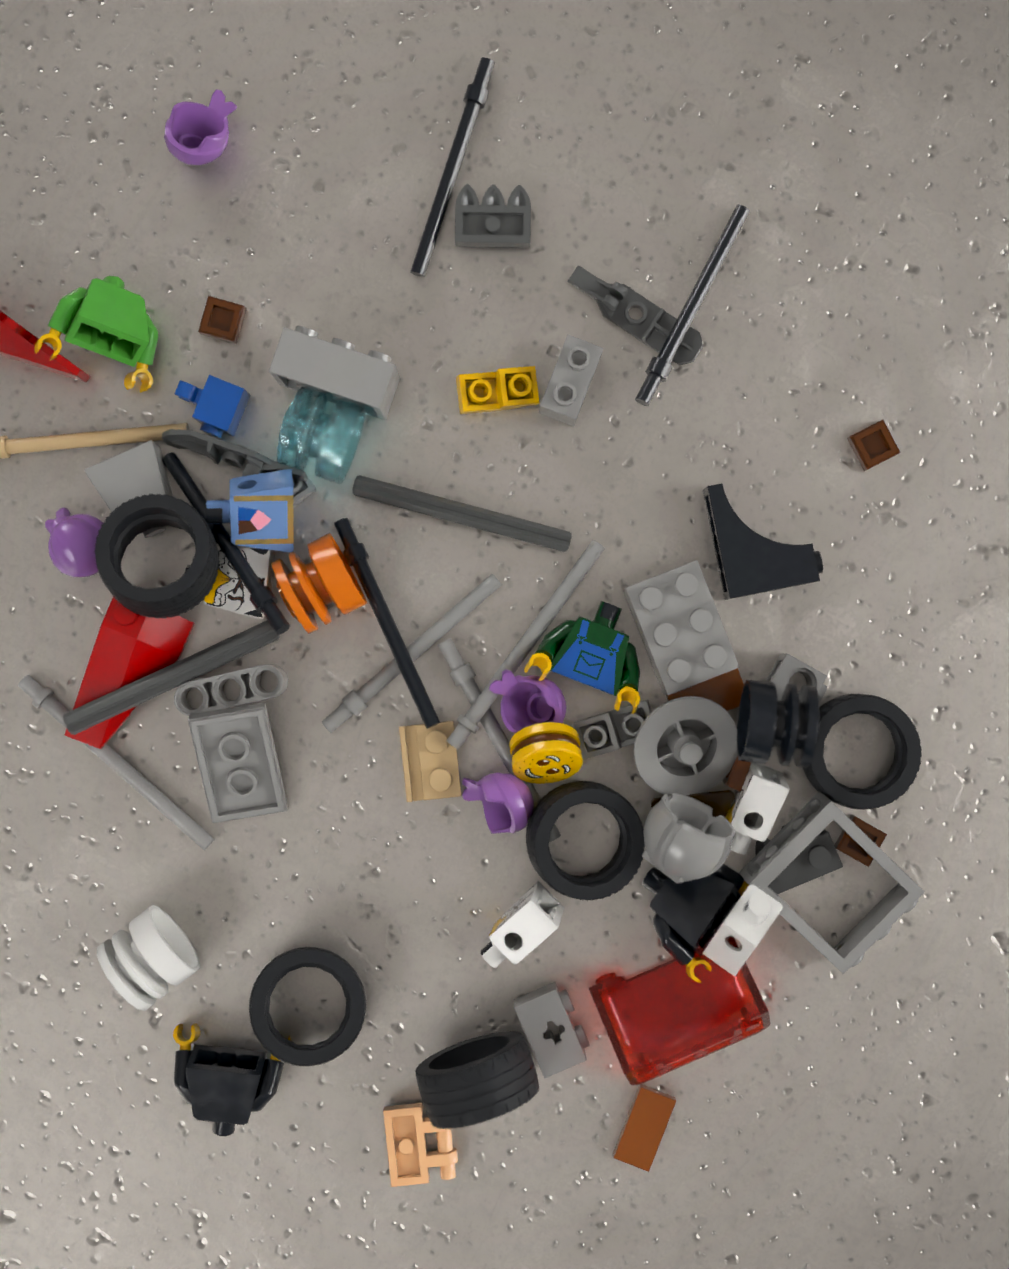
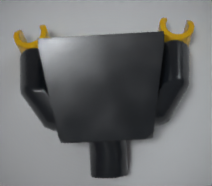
[643,864,749,982]
[173,1023,292,1136]

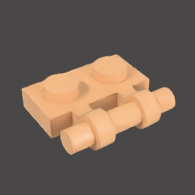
[383,1103,458,1187]

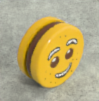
[509,722,583,784]

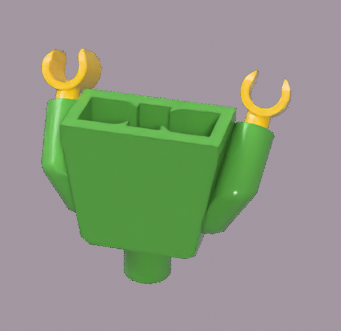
[34,276,159,393]

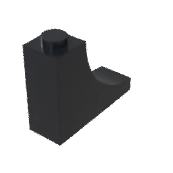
[703,483,823,600]

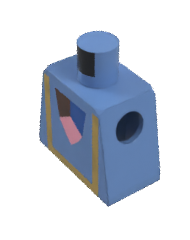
[206,469,294,552]

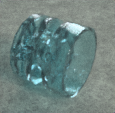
[277,388,365,484]

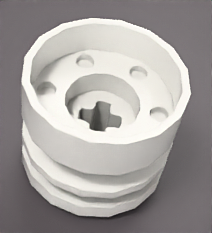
[97,905,200,1011]

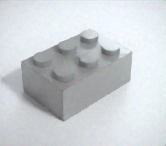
[269,325,400,420]
[623,560,739,695]

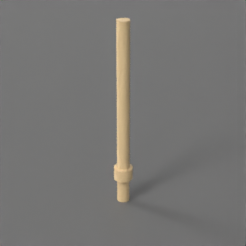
[0,423,189,459]

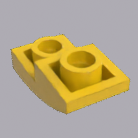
[456,366,540,415]

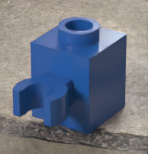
[175,375,251,438]

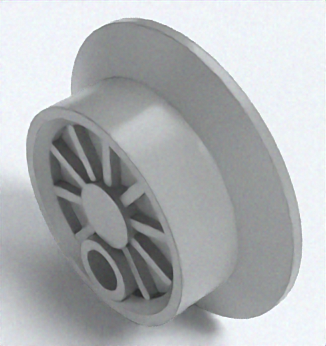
[634,696,737,796]

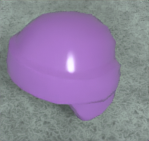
[164,89,237,166]
[45,507,103,577]
[489,670,566,733]
[462,773,534,834]

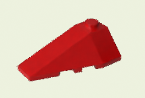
[0,311,91,383]
[64,597,195,749]

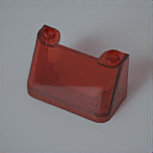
[589,936,771,1085]

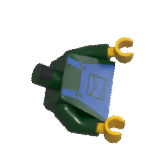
[524,601,640,714]

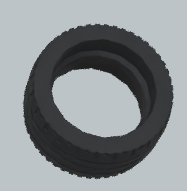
[95,494,219,619]
[803,694,922,810]
[526,781,645,900]
[249,947,366,1066]
[415,1031,539,1129]

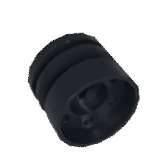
[737,680,820,768]

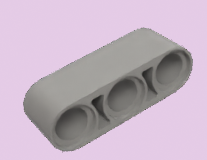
[174,665,288,716]

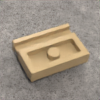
[399,721,462,802]

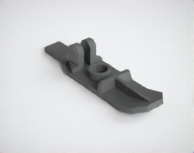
[568,265,704,365]
[162,429,308,483]

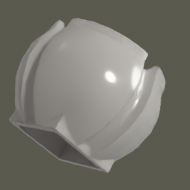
[642,793,735,883]

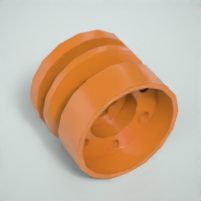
[271,533,367,634]

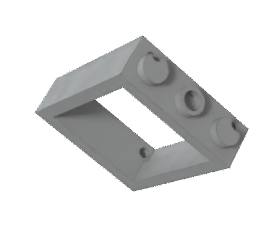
[739,791,924,974]

